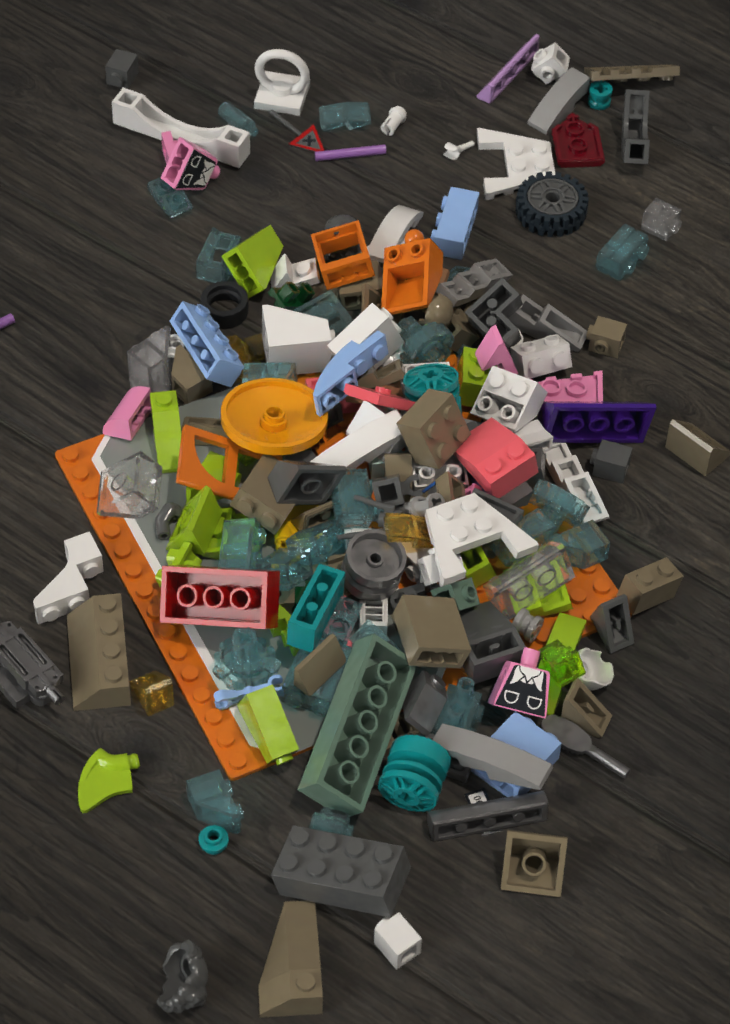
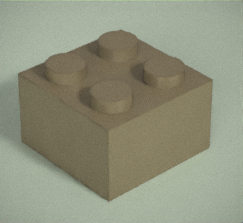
[396,389,471,469]

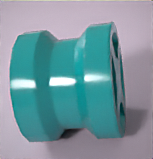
[588,81,613,110]

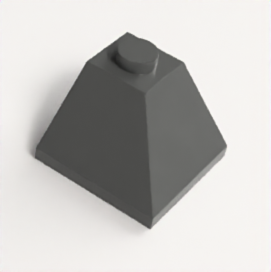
[267,460,347,504]

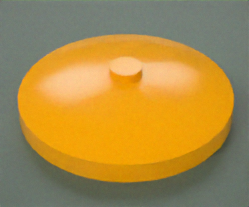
[220,378,328,455]

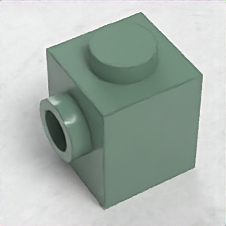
[431,577,480,611]

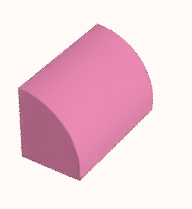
[103,386,151,441]

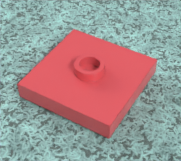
[343,383,416,411]

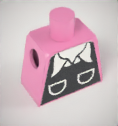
[161,137,220,190]
[488,647,550,718]

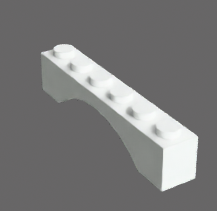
[112,88,250,168]

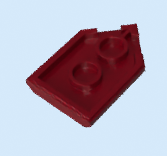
[552,112,605,168]

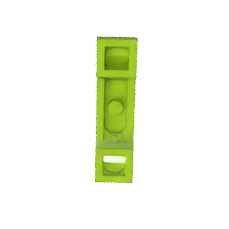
[538,612,587,716]

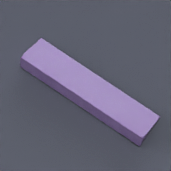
[476,34,540,104]

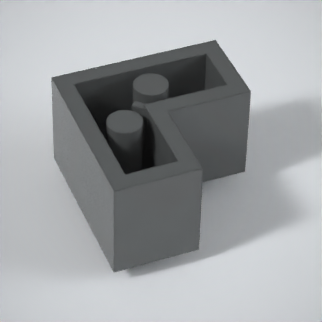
[465,278,523,351]

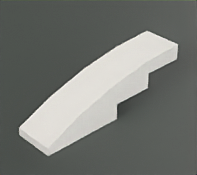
[310,409,403,477]
[544,443,609,526]

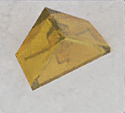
[129,671,174,716]

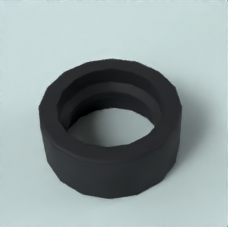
[200,281,249,329]

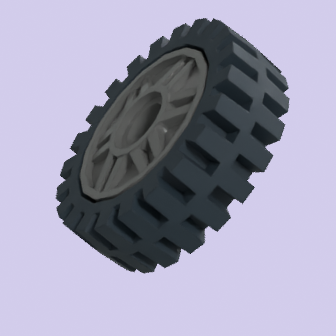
[516,171,589,237]

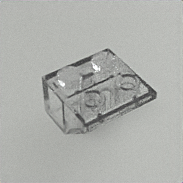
[127,325,172,393]

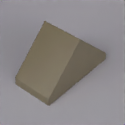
[561,678,612,738]

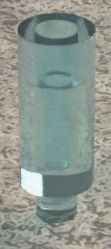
[218,101,259,137]

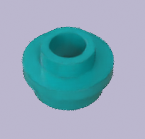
[199,825,229,855]

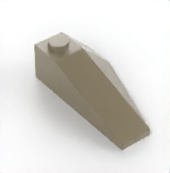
[258,901,323,1018]

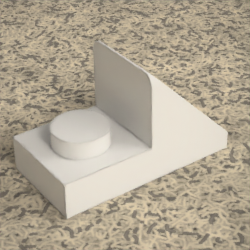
[271,254,321,288]

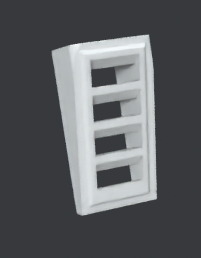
[359,598,388,638]

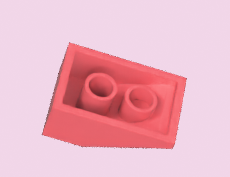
[453,417,539,498]

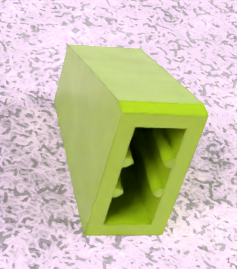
[221,225,283,298]
[237,684,299,766]

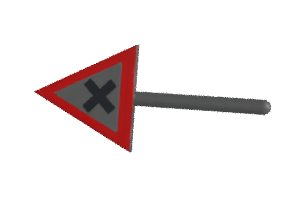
[270,110,324,152]

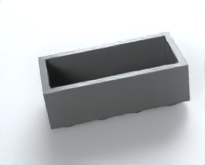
[271,825,411,918]

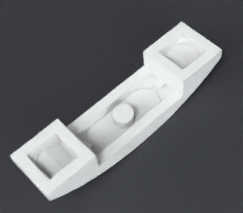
[368,205,423,263]

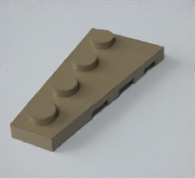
[584,64,680,83]

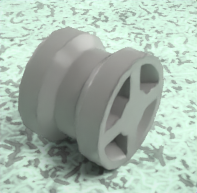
[512,608,544,643]

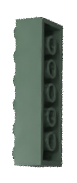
[298,633,417,819]

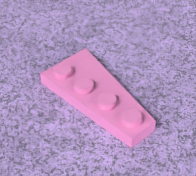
[531,371,603,402]

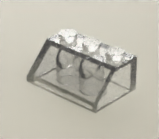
[483,540,575,620]

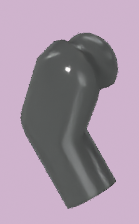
[155,502,182,540]

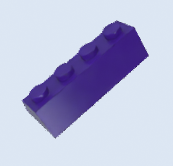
[537,401,656,443]

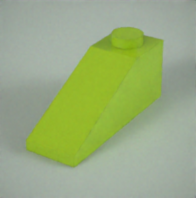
[150,390,182,474]

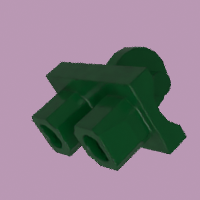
[267,282,315,312]

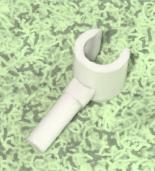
[443,141,474,160]

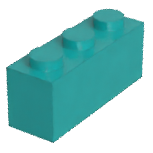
[287,563,346,652]

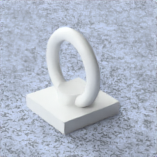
[254,49,310,116]

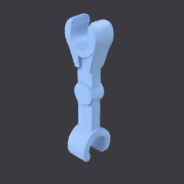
[214,675,286,710]

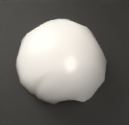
[570,648,614,691]

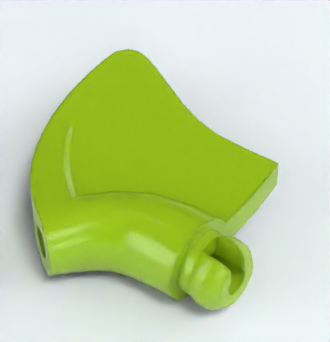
[78,748,140,813]

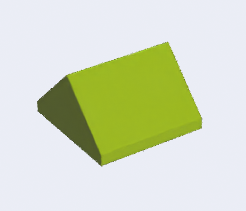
[166,486,222,555]

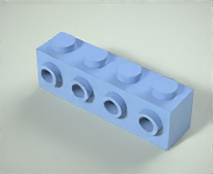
[170,301,244,387]

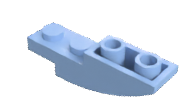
[313,331,389,417]

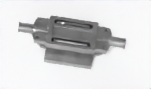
[0,621,65,709]

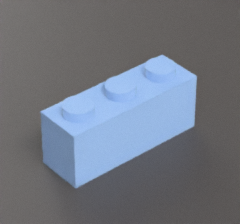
[431,187,479,260]

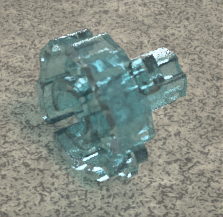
[397,316,455,364]
[529,479,590,542]
[212,627,281,691]

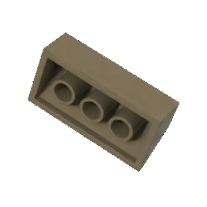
[67,593,131,711]

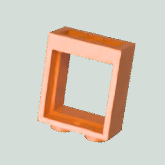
[311,220,375,290]

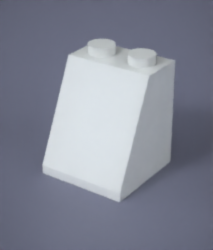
[262,305,335,377]

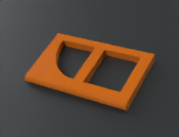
[176,425,283,500]

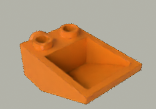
[381,229,443,315]

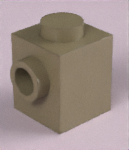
[586,316,627,359]

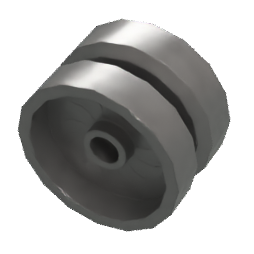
[341,529,407,601]

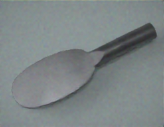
[541,714,631,779]

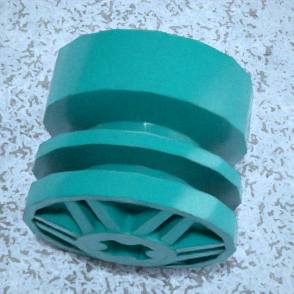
[403,363,462,413]
[378,735,451,812]

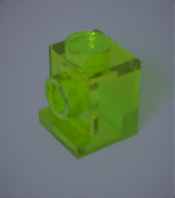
[538,639,586,687]

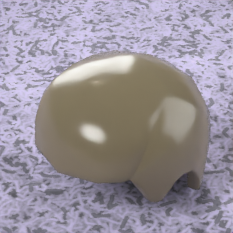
[419,293,454,332]

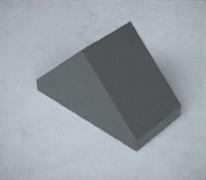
[590,594,634,654]

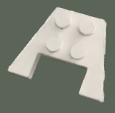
[477,128,555,200]
[425,493,539,586]

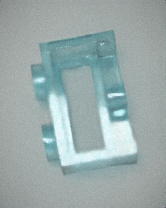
[196,227,241,283]

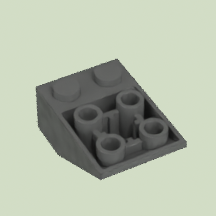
[459,601,526,685]

